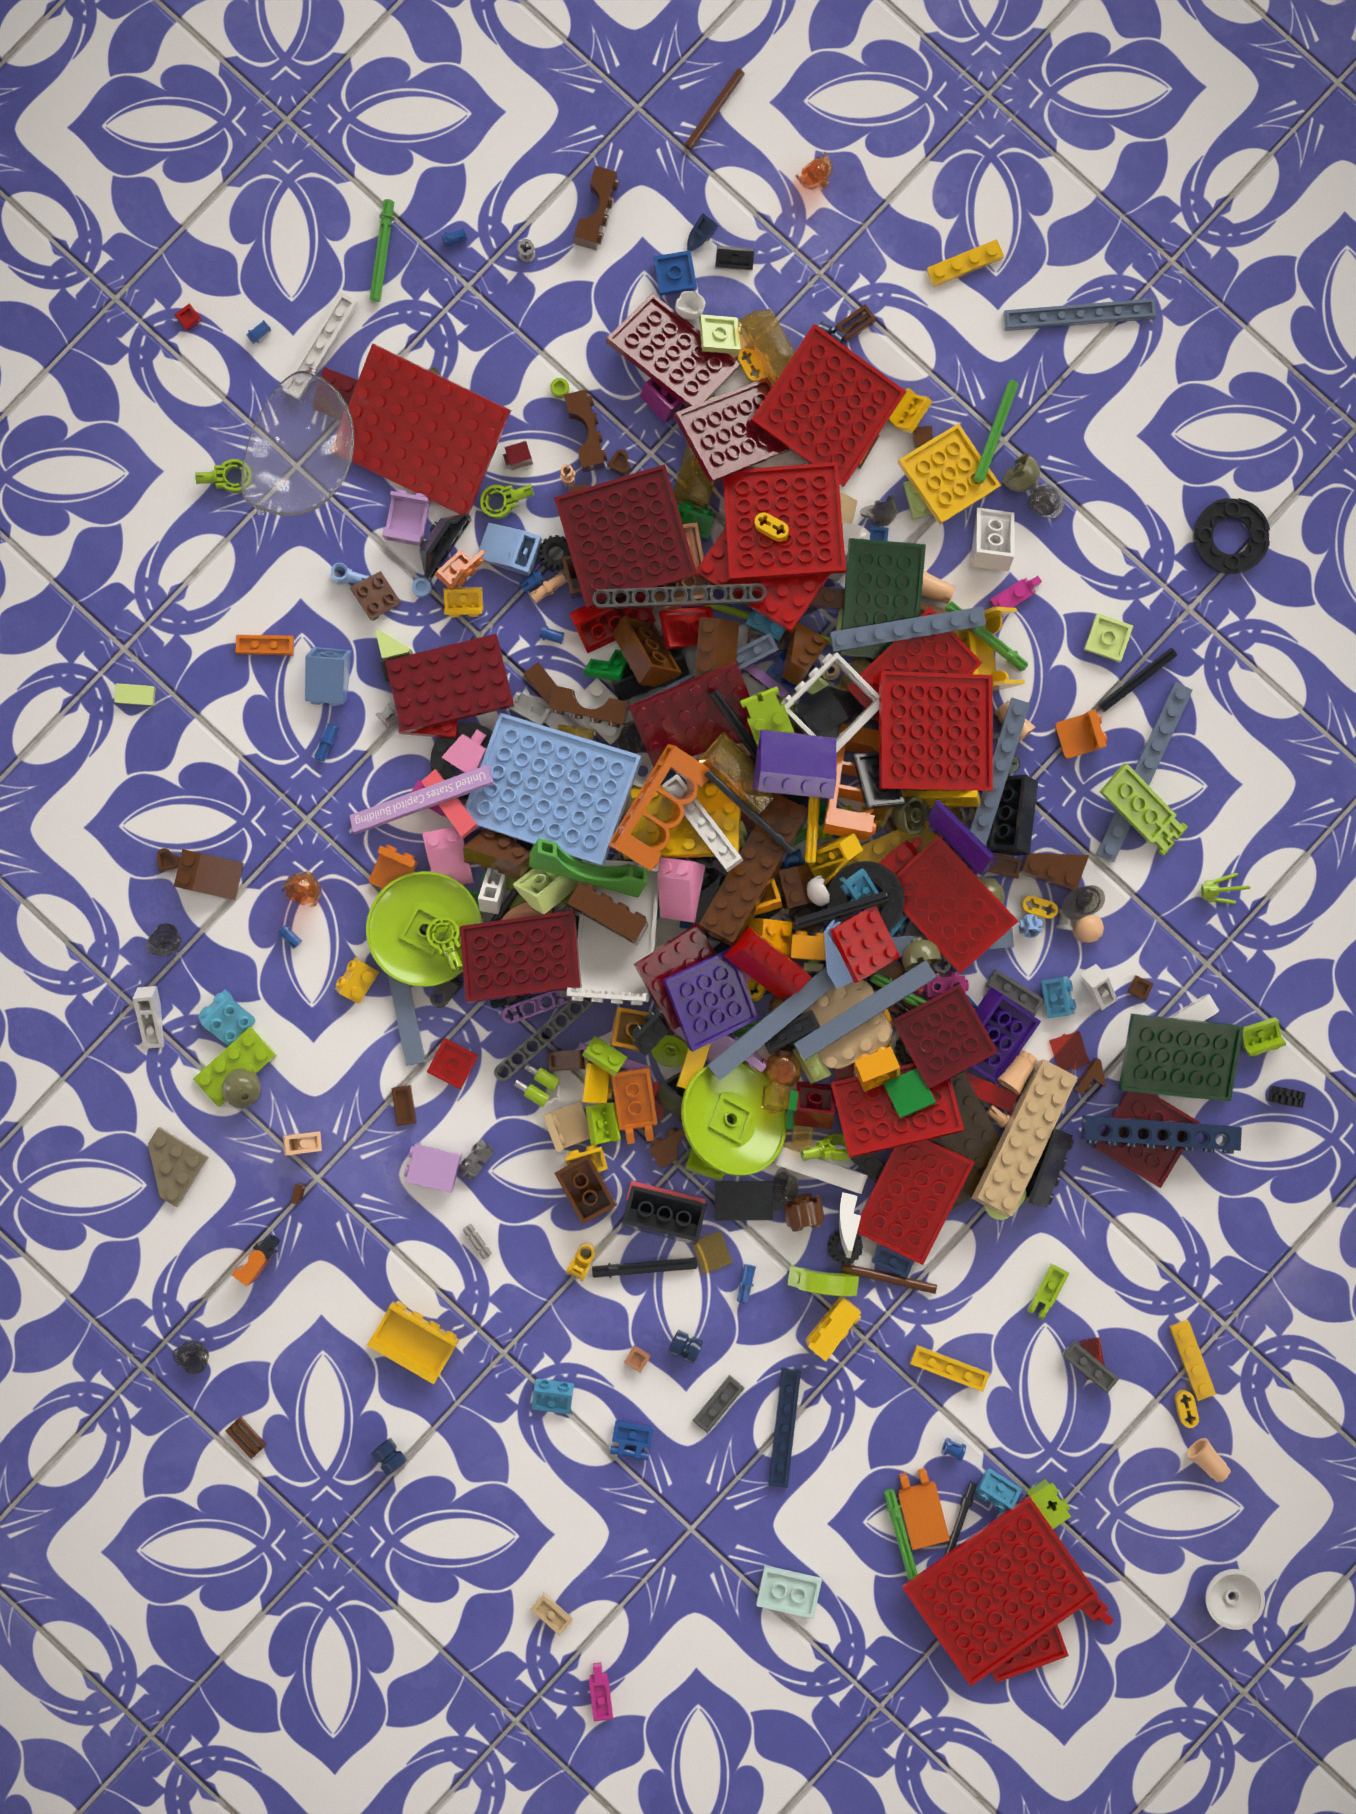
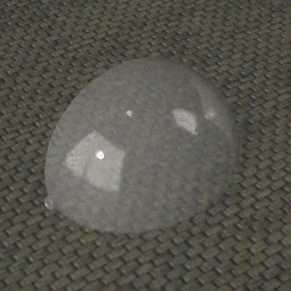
[241,367,354,516]

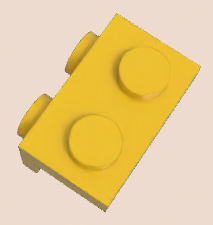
[888,388,932,433]
[443,587,484,617]
[335,957,379,1004]
[564,1145,608,1172]

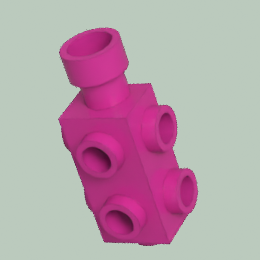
[913,972,969,1000]

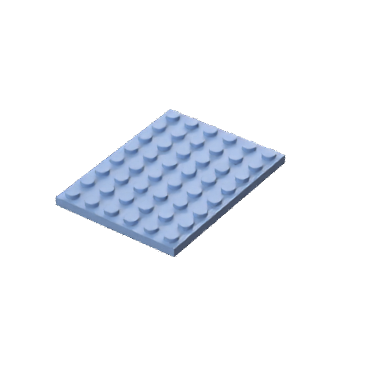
[465,713,643,866]

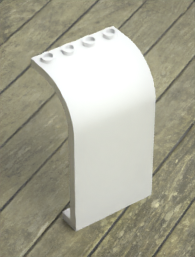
[567,860,660,1005]

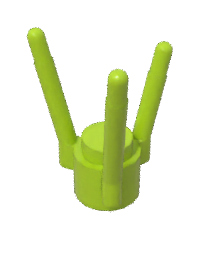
[1201,873,1251,904]

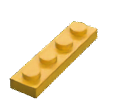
[927,239,1004,287]
[902,790,981,807]
[1169,1320,1216,1401]
[910,1344,990,1392]

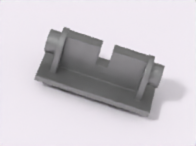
[459,1139,494,1180]

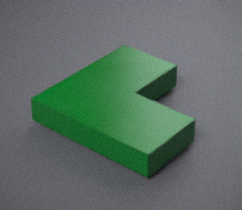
[584,649,629,681]
[785,1089,798,1129]

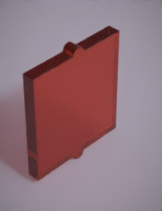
[1049,1031,1090,1071]

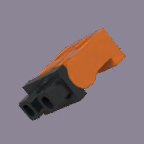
[231,1234,281,1286]

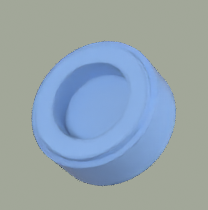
[412,578,432,598]

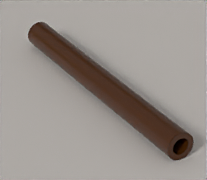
[684,68,745,151]
[841,1263,937,1294]

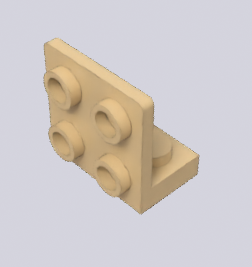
[543,1101,590,1152]

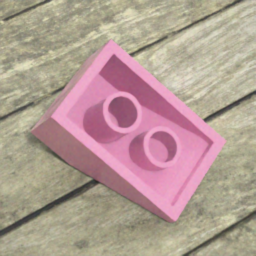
[422,826,474,885]
[657,857,705,923]

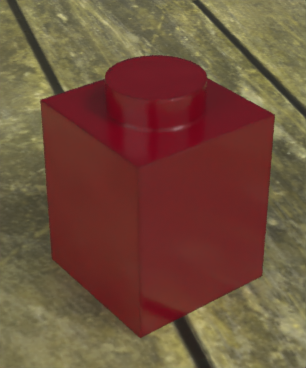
[503,441,533,470]

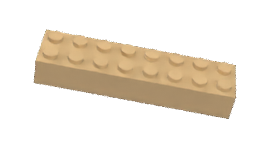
[971,1059,1078,1217]

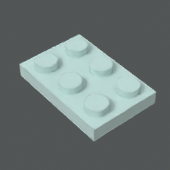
[756,1565,822,1619]

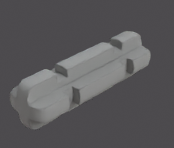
[463,1224,492,1259]

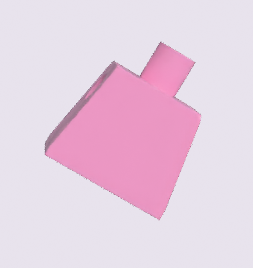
[442,729,486,773]

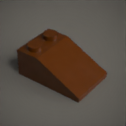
[173,849,244,900]
[776,864,832,910]
[554,1154,617,1225]

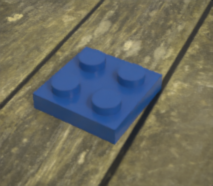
[653,250,697,296]

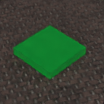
[883,1068,936,1119]

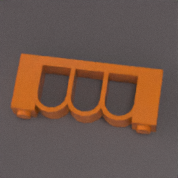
[823,723,879,841]
[608,744,712,871]

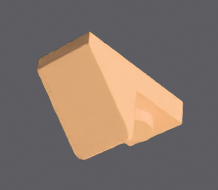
[283,1131,322,1155]

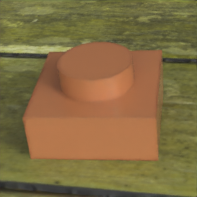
[624,1345,651,1373]

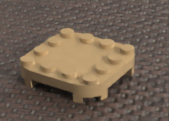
[801,980,893,1069]

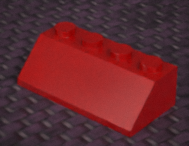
[569,593,656,653]
[724,926,812,1000]

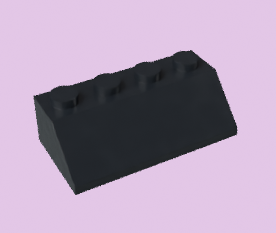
[610,641,690,701]
[986,774,1038,856]
[1025,1128,1074,1208]
[621,1186,707,1245]

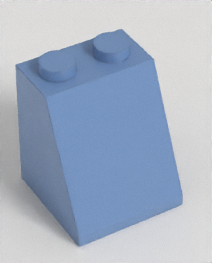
[305,647,352,706]

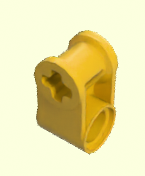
[565,1242,595,1282]

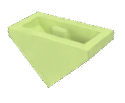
[376,629,413,661]

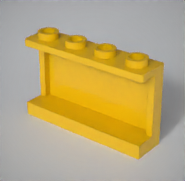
[367,1301,459,1384]

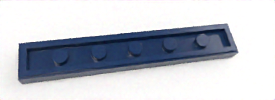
[768,1368,801,1488]

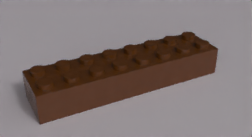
[699,793,808,947]

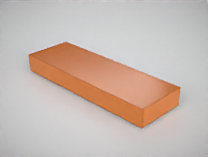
[235,635,294,656]

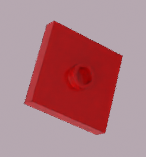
[427,1038,479,1090]

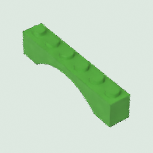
[529,838,647,898]

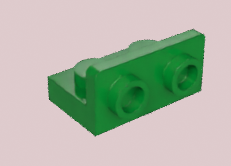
[677,502,716,539]

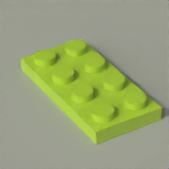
[193,1027,277,1107]

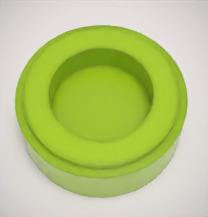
[550,378,570,398]

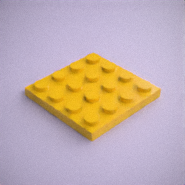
[897,423,1001,525]

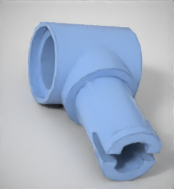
[330,563,369,584]

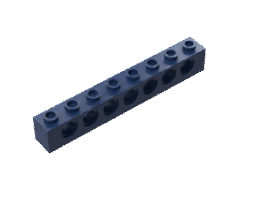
[1081,1115,1242,1154]

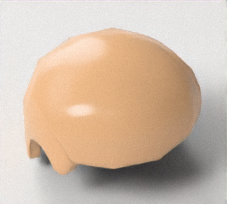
[1072,914,1104,943]

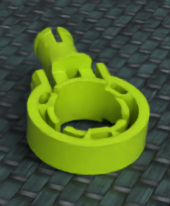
[195,459,251,493]
[480,484,535,519]
[426,917,463,972]
[800,1134,850,1161]

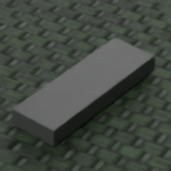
[985,969,1044,1016]
[1061,1340,1119,1394]
[692,1374,744,1433]

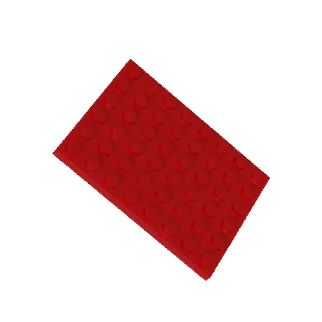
[331,343,512,514]
[902,1496,1098,1686]

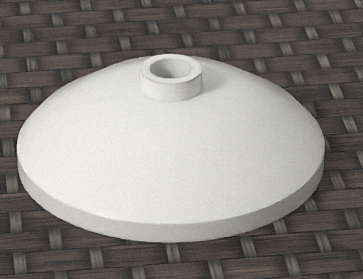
[1205,1569,1265,1630]

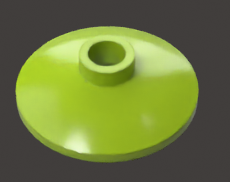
[651,1035,688,1068]

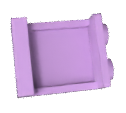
[382,489,431,546]
[404,1143,462,1193]

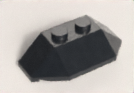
[419,513,472,582]
[792,686,862,736]

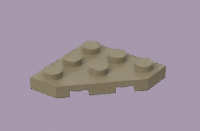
[148,1127,209,1207]

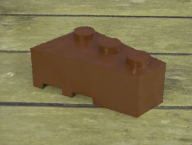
[782,622,828,686]
[463,829,532,879]
[1020,853,1089,892]

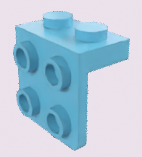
[198,989,256,1046]

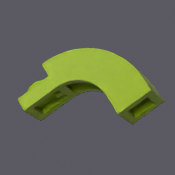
[787,1266,859,1296]

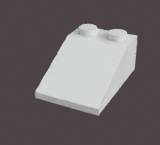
[971,508,1014,571]

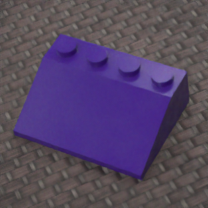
[752,729,837,799]
[927,800,999,876]
[972,987,1041,1084]

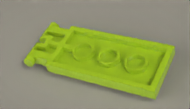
[740,686,794,747]
[1099,763,1188,856]

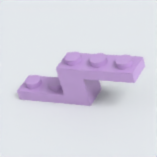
[673,1027,767,1072]

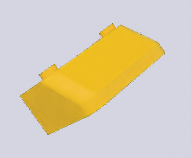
[954,606,1025,691]

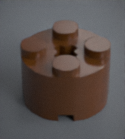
[782,1193,825,1232]

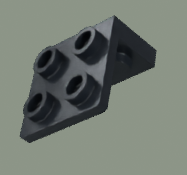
[629,1009,670,1056]

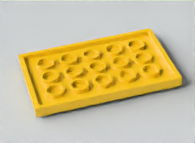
[623,782,742,859]

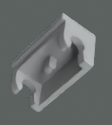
[508,691,552,725]

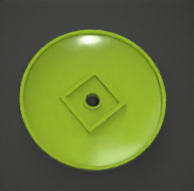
[366,871,482,987]
[681,1062,787,1176]

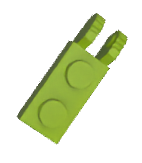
[1027,1263,1069,1320]

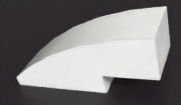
[839,1192,861,1258]

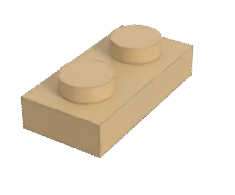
[530,1592,573,1636]

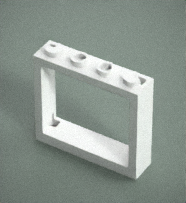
[781,652,879,752]

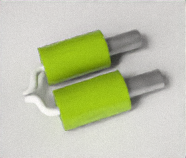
[514,1063,561,1108]

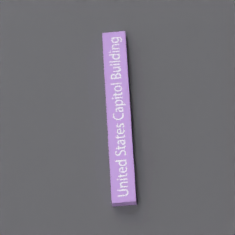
[349,765,494,834]

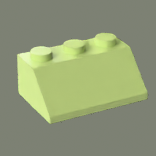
[513,868,583,914]

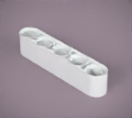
[1169,994,1219,1021]
[772,1146,868,1194]

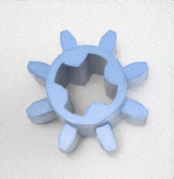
[1018,914,1043,938]

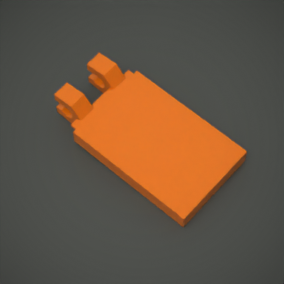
[611,1067,658,1144]
[897,1468,950,1550]

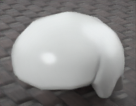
[675,291,705,320]
[806,875,830,906]

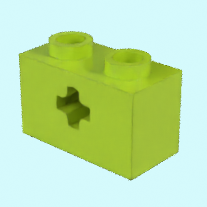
[1027,1479,1071,1529]

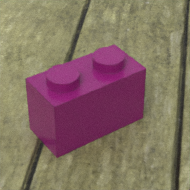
[640,379,682,423]

